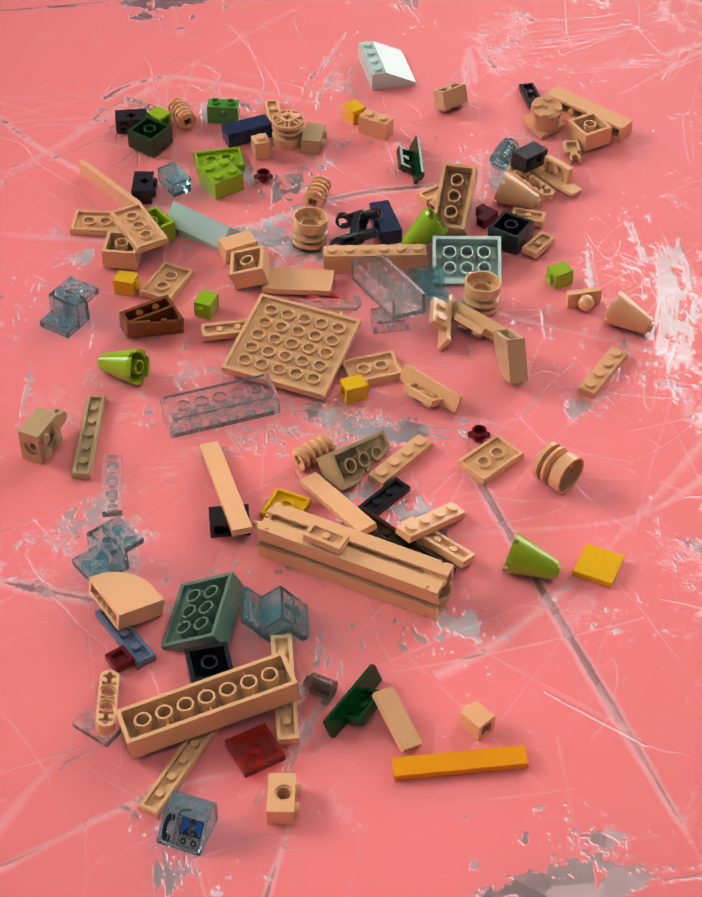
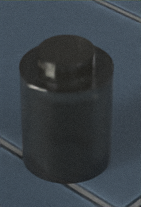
[303,672,338,702]

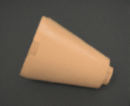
[494,172,541,210]
[603,291,655,335]

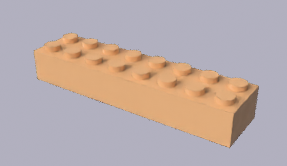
[115,651,301,759]

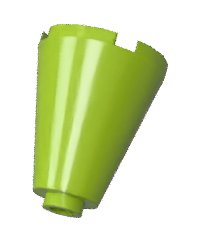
[402,206,449,245]
[98,348,150,385]
[502,533,561,580]

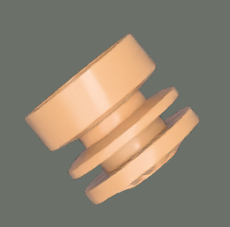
[271,110,305,151]
[292,206,329,250]
[462,271,502,316]
[532,442,584,494]

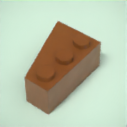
[119,294,184,338]

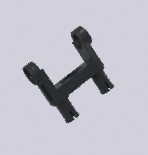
[329,207,382,245]

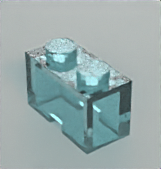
[157,162,192,197]

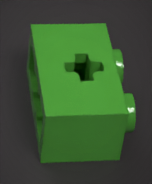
[207,98,240,124]

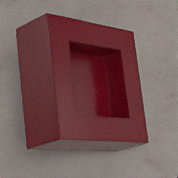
[105,645,135,673]

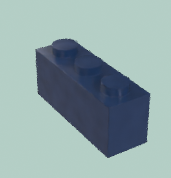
[222,114,273,148]
[369,200,402,245]

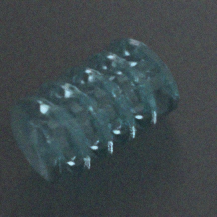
[490,138,519,171]

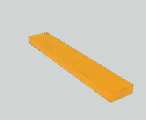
[391,745,529,781]

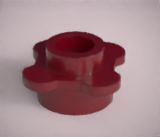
[254,168,273,183]
[468,425,490,443]

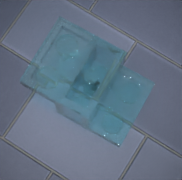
[404,266,448,304]
[39,276,99,338]
[72,514,144,581]
[241,585,309,642]

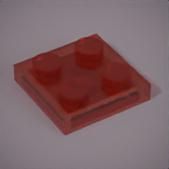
[225,723,286,778]

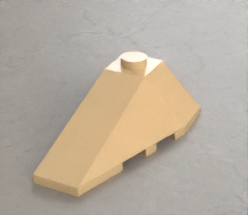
[316,430,391,490]

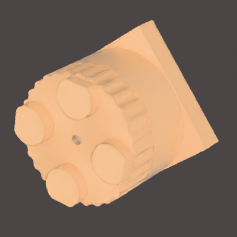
[521,94,566,140]

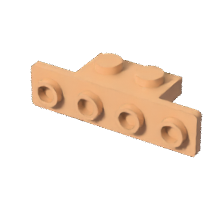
[529,154,582,197]
[429,294,453,351]
[451,300,508,341]
[399,364,463,413]

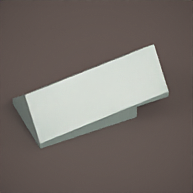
[168,201,239,251]

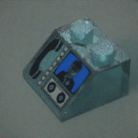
[157,790,218,856]

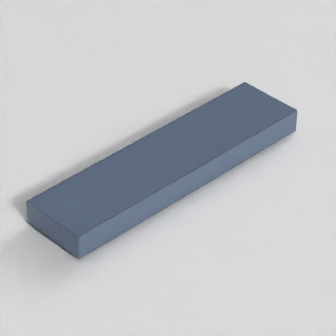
[95,609,156,670]

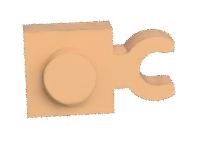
[562,139,581,165]

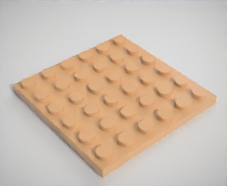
[221,293,361,401]

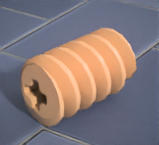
[168,98,197,129]
[303,175,331,208]
[292,433,335,471]

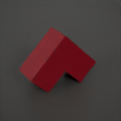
[475,203,498,229]

